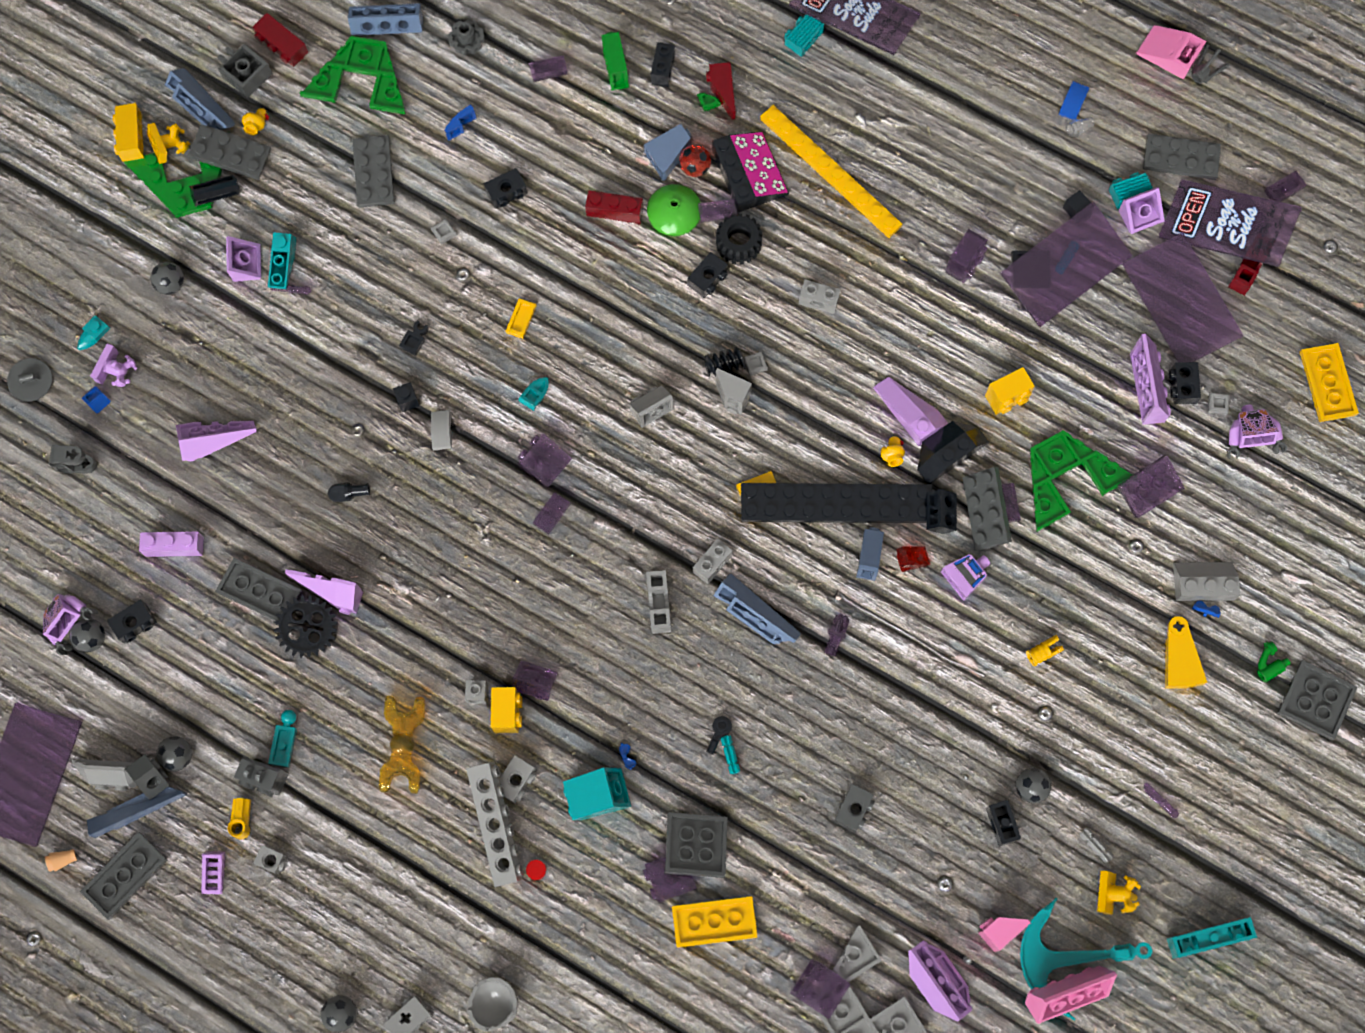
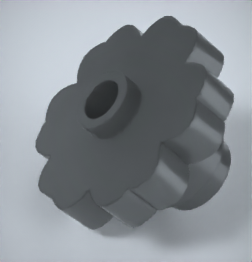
[448,19,485,55]

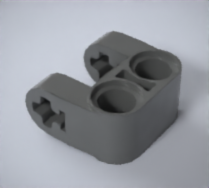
[49,445,97,474]

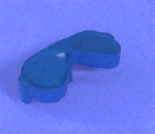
[1192,600,1221,618]
[619,743,636,770]

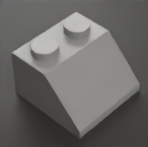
[716,368,752,415]
[629,385,674,428]

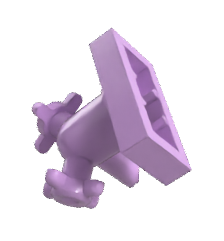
[90,344,137,387]

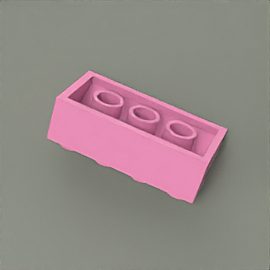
[1025,965,1117,1024]

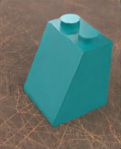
[563,768,632,820]

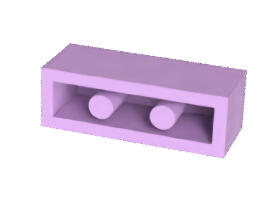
[139,531,204,557]

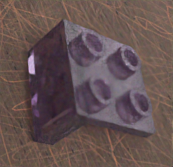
[790,959,850,1019]

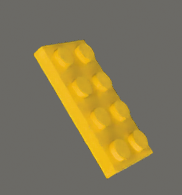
[1300,343,1359,422]
[672,896,757,948]

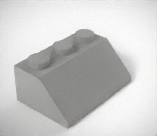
[1173,562,1240,601]

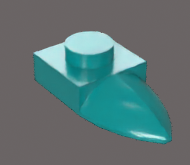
[77,315,110,350]
[518,377,549,411]

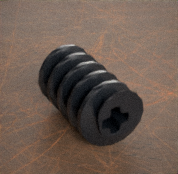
[704,347,746,379]

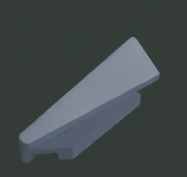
[165,68,236,129]
[713,574,801,644]
[87,787,186,838]

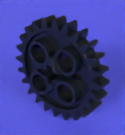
[274,595,338,659]

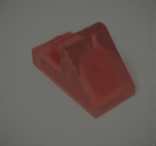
[896,546,930,572]

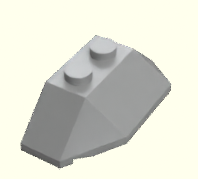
[72,759,137,791]

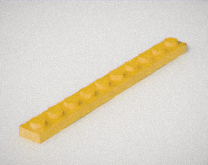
[760,105,902,238]

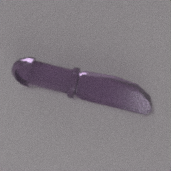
[270,285,311,295]
[1144,783,1179,818]

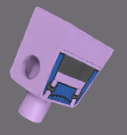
[941,554,990,601]

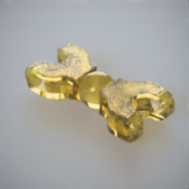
[379,695,425,794]

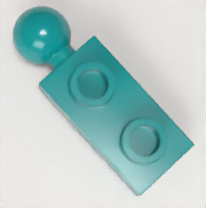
[268,710,297,768]

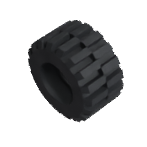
[716,213,762,265]

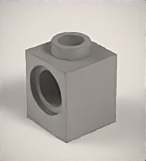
[465,680,488,704]
[253,845,288,875]

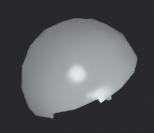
[467,978,519,1032]

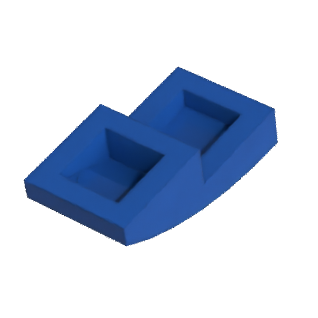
[1058,81,1089,121]
[445,105,477,141]

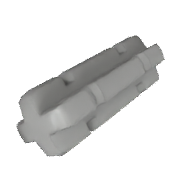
[1080,828,1114,863]

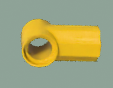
[227,798,252,840]

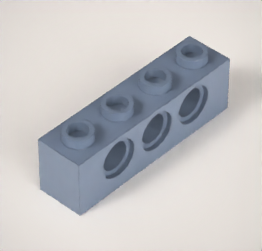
[348,3,424,35]

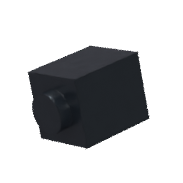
[1063,190,1094,224]
[393,382,420,412]

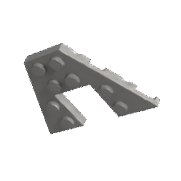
[813,925,927,1033]

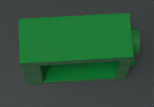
[601,32,629,91]

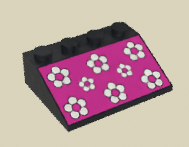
[712,131,789,213]

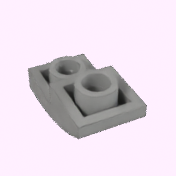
[431,410,453,451]

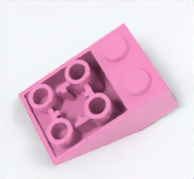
[1136,25,1206,80]

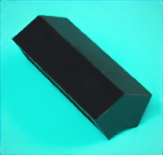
[189,175,240,206]

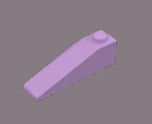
[873,377,948,447]
[175,421,256,461]
[285,569,363,615]

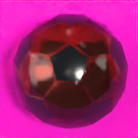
[679,144,711,177]

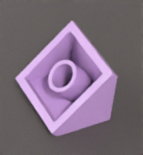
[1119,187,1165,234]
[226,236,261,282]

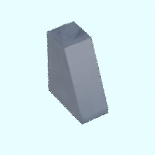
[644,124,692,181]
[856,527,884,581]

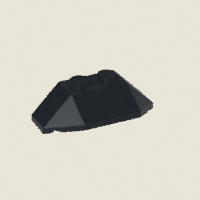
[917,421,989,484]

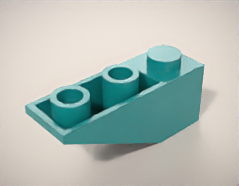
[268,232,297,290]

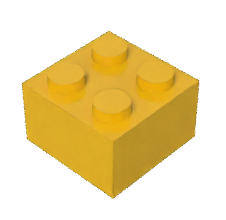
[985,367,1035,415]
[491,687,523,733]

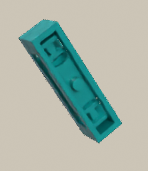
[1167,917,1257,959]

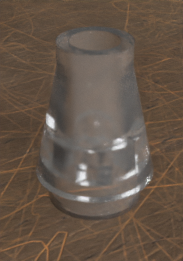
[1066,116,1094,137]

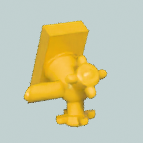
[147,123,190,164]
[1097,871,1141,915]

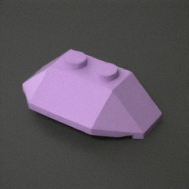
[909,940,972,1022]

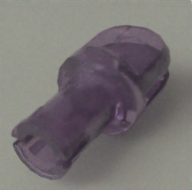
[824,614,849,657]

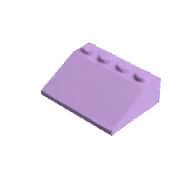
[1130,334,1171,425]

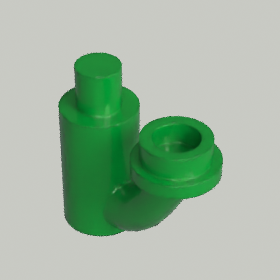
[1258,641,1291,683]

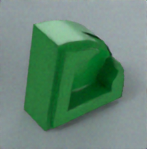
[697,93,721,112]

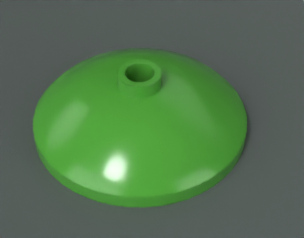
[647,184,702,236]

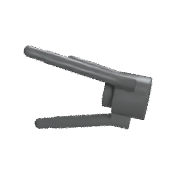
[1191,44,1229,84]

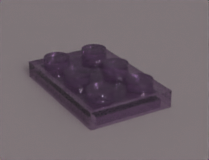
[1117,455,1185,518]

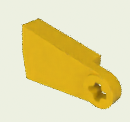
[1165,616,1207,689]

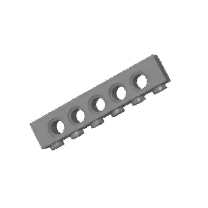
[466,761,524,887]

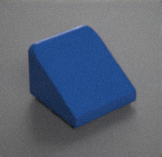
[82,386,110,414]

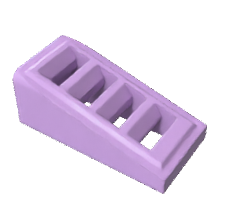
[201,851,225,894]

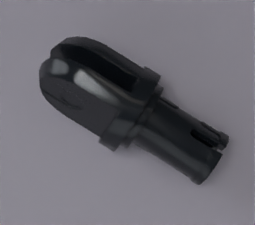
[328,482,370,502]

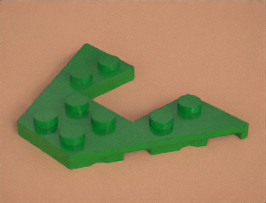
[299,36,406,115]
[124,132,230,218]
[1029,430,1136,532]

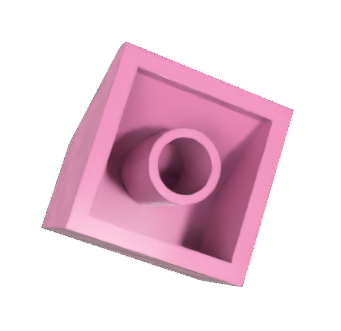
[978,917,1030,952]

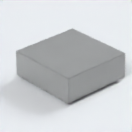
[431,219,457,245]
[744,352,768,376]
[1208,393,1229,415]

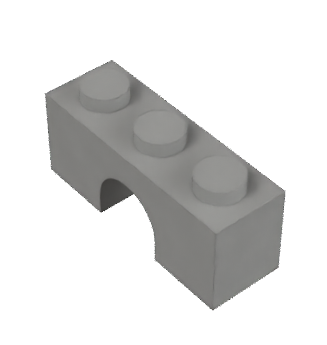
[646,570,671,634]

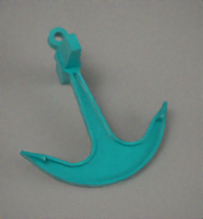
[1020,898,1153,1021]

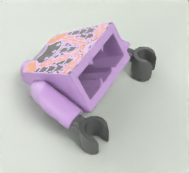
[1226,405,1287,459]
[43,594,98,655]

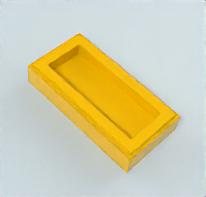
[506,298,537,339]

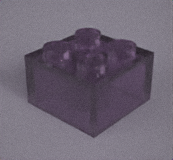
[945,229,988,283]

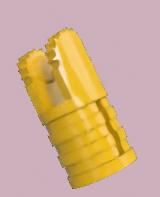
[1026,635,1064,667]

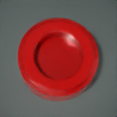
[526,860,547,881]

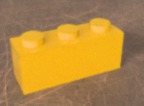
[113,103,144,162]

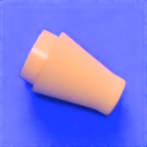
[45,849,77,872]

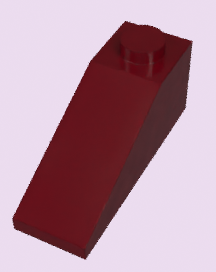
[706,62,736,120]

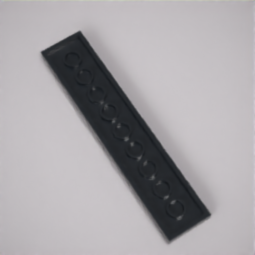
[741,483,932,523]

